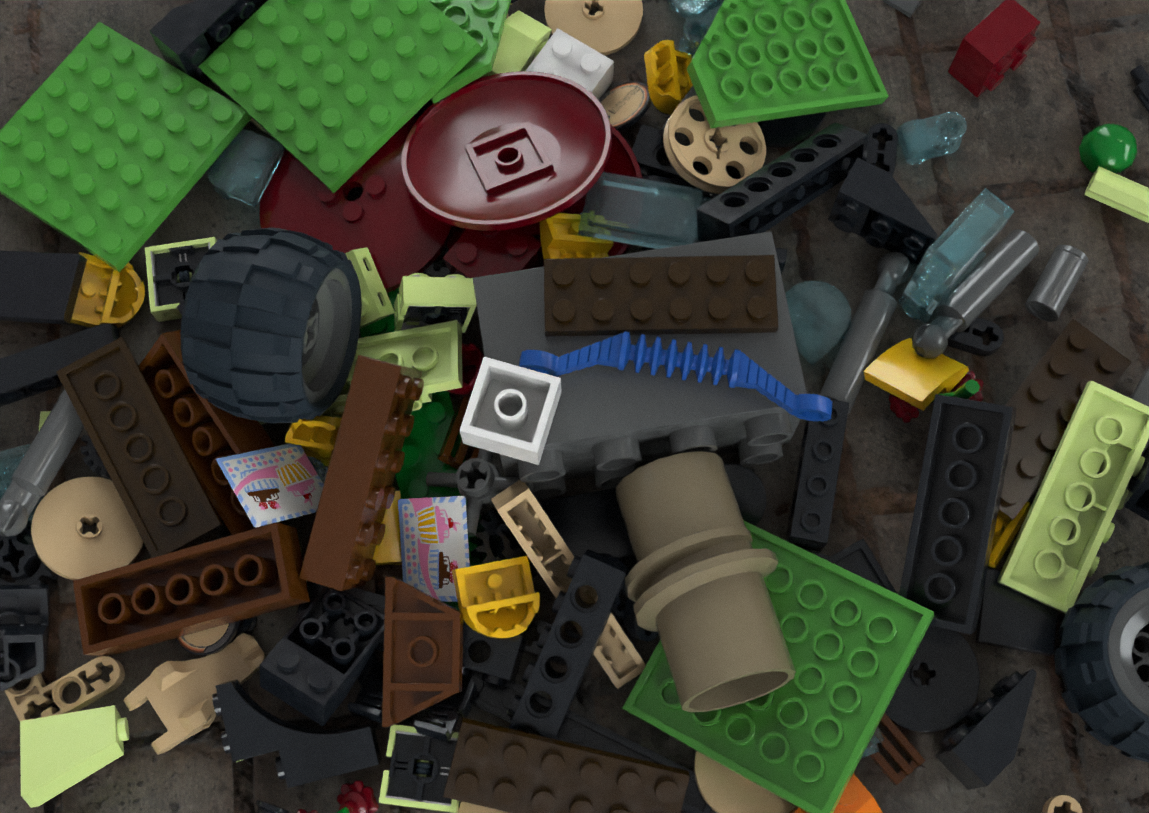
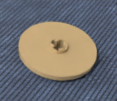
[544,0,643,56]
[31,477,144,580]
[694,751,796,813]

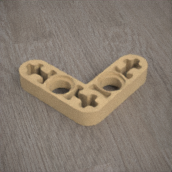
[4,656,125,721]

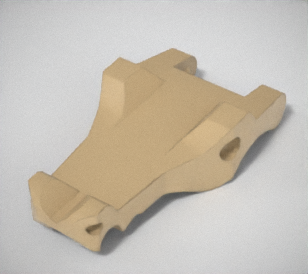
[123,633,265,755]

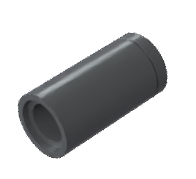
[1025,245,1089,322]

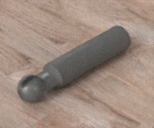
[912,229,1039,358]
[819,252,911,413]
[0,389,84,537]

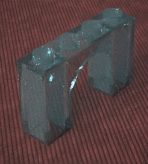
[898,188,1015,324]

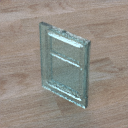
[578,172,703,249]

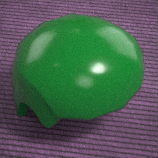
[1079,123,1137,174]

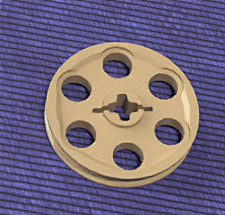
[663,95,766,194]

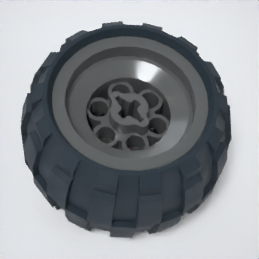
[180,228,362,423]
[1054,562,1149,763]

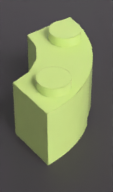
[476,10,552,80]

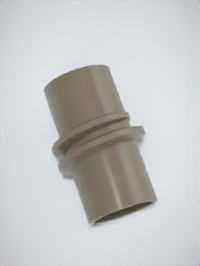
[616,451,796,713]

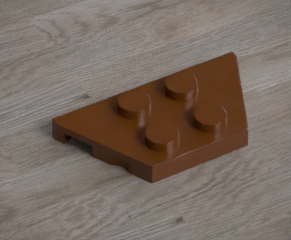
[382,577,463,727]

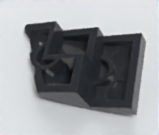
[0,584,50,691]

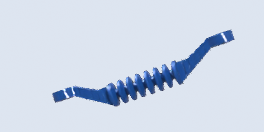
[519,331,833,422]

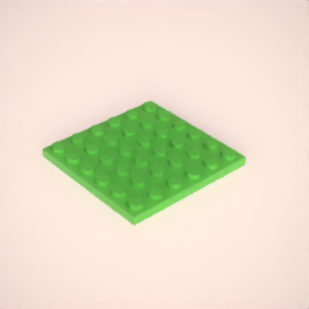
[199,0,481,193]
[0,22,252,272]
[622,520,934,813]

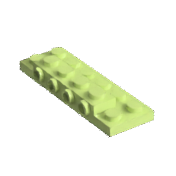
[259,320,463,424]
[997,380,1149,614]

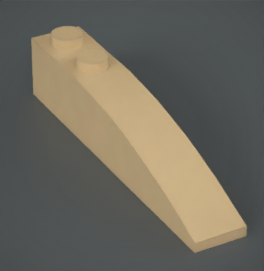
[491,480,646,689]

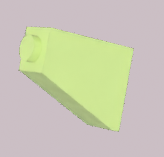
[20,705,129,808]

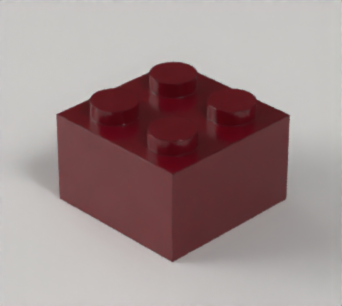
[948,0,1041,97]
[443,227,544,278]

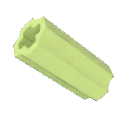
[1084,166,1149,223]

